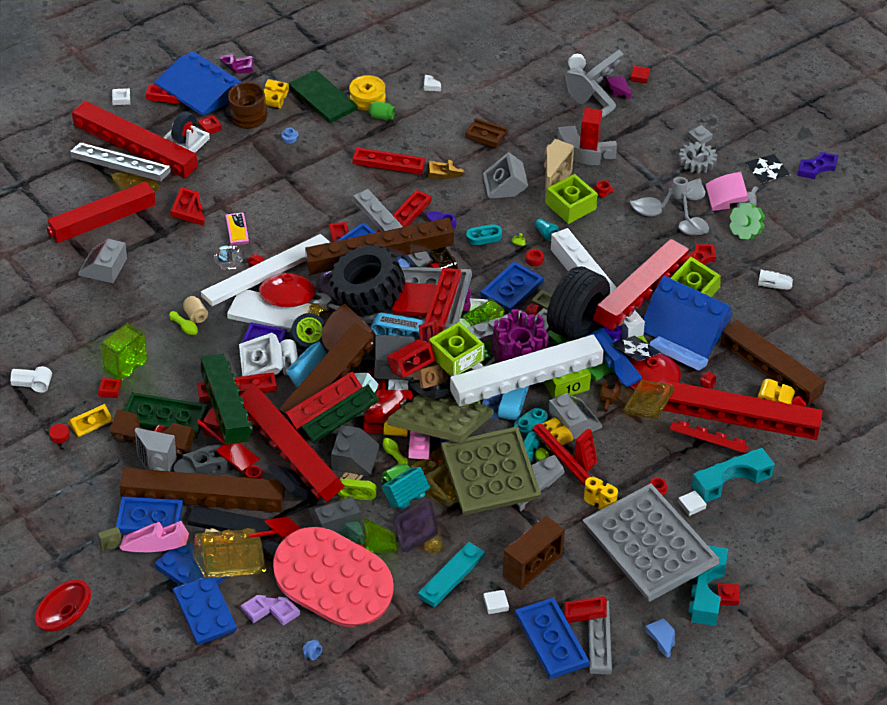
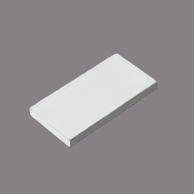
[227,290,311,332]

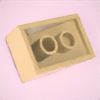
[544,139,574,203]

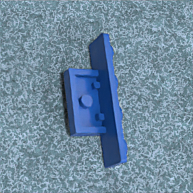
[587,328,642,388]

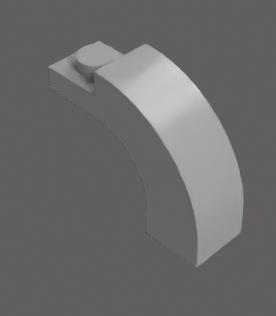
[557,126,617,165]

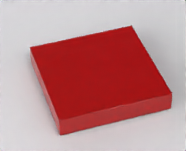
[392,282,437,317]

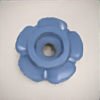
[281,128,298,144]
[303,640,322,660]

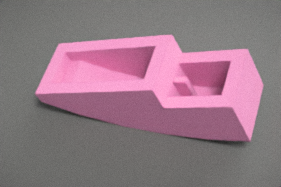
[120,521,189,552]

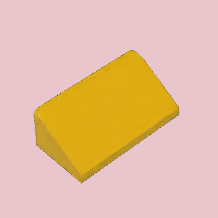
[68,404,113,437]

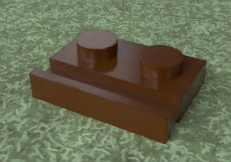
[465,118,507,148]

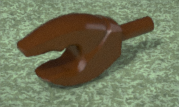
[600,379,621,412]

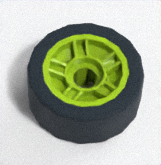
[290,313,325,351]

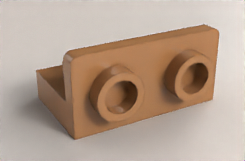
[406,362,450,388]

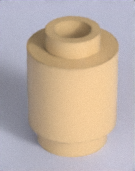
[183,296,208,323]

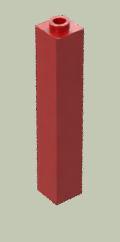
[47,182,156,243]

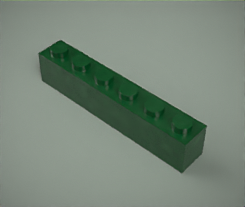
[200,353,253,444]

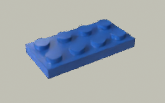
[515,597,589,679]

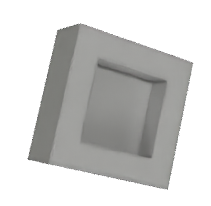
[688,125,713,144]

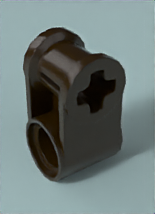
[429,247,458,269]

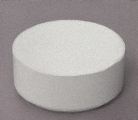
[568,54,586,69]

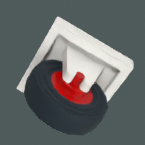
[163,112,210,153]

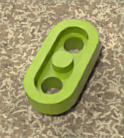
[337,478,377,500]

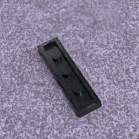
[188,505,271,540]

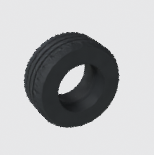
[546,266,610,341]

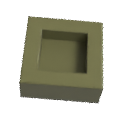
[531,290,552,310]
[98,527,122,552]

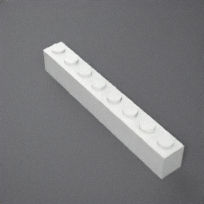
[551,228,645,340]
[450,334,604,406]

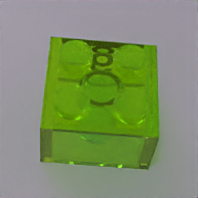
[101,323,147,380]

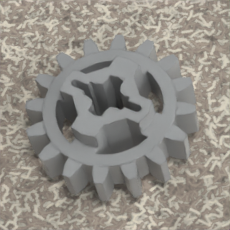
[678,142,717,174]

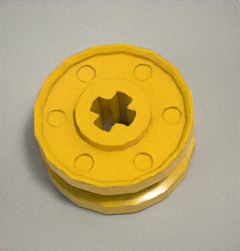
[349,75,386,111]

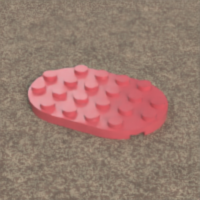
[273,527,394,627]

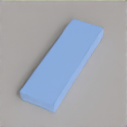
[650,336,708,370]

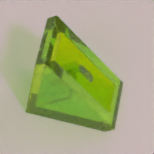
[363,519,398,554]

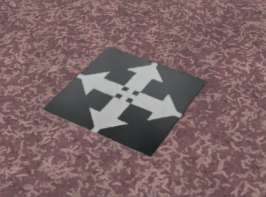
[745,154,790,183]
[612,336,662,361]

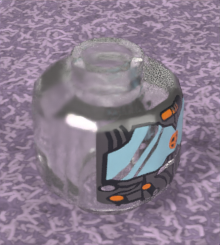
[214,245,243,270]

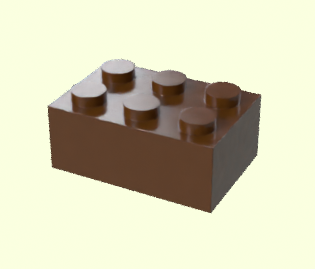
[503,516,565,590]

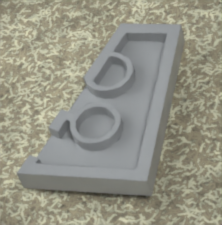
[516,455,564,512]

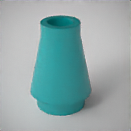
[535,218,560,241]

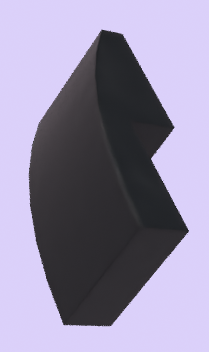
[410,380,451,399]

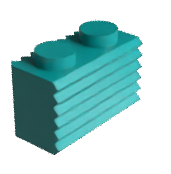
[381,467,430,509]

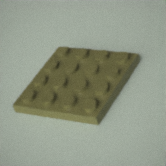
[388,394,493,443]
[441,427,541,516]

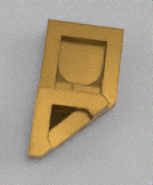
[427,160,464,179]

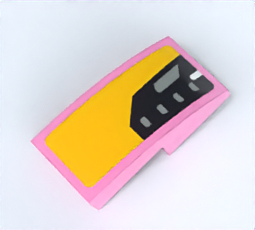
[225,213,249,246]

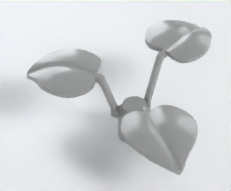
[630,177,709,235]

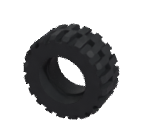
[329,244,405,316]

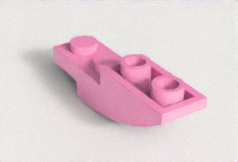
[409,431,430,459]

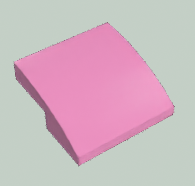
[706,172,748,211]

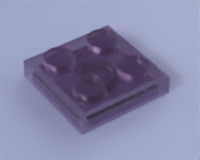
[394,499,439,553]

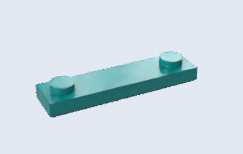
[418,542,485,608]

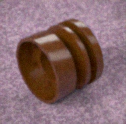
[228,82,268,129]

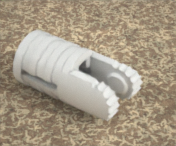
[758,269,793,290]
[280,339,298,375]

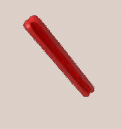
[533,423,591,485]

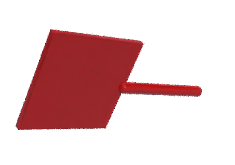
[197,420,260,472]
[248,516,301,539]

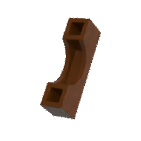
[110,409,195,456]

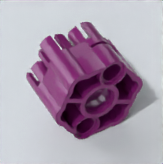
[492,309,549,363]

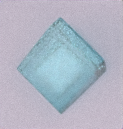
[344,520,364,546]

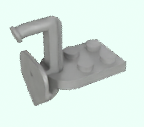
[565,50,624,118]

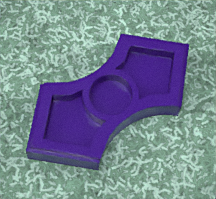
[797,152,838,179]

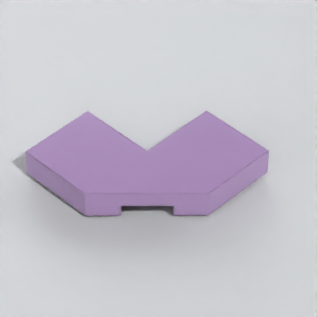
[240,595,300,626]

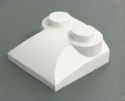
[239,333,283,376]

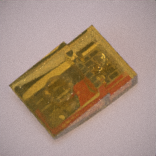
[410,447,458,507]

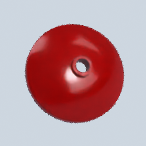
[259,273,315,307]
[628,353,681,396]
[35,579,91,632]

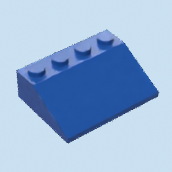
[154,51,241,116]
[643,276,733,359]

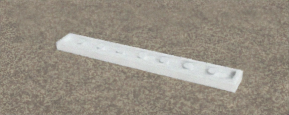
[201,234,329,306]

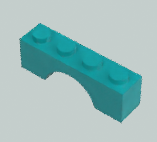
[691,448,775,503]
[688,545,728,626]

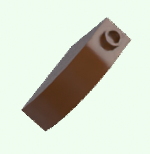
[322,304,376,356]

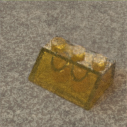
[193,528,265,578]

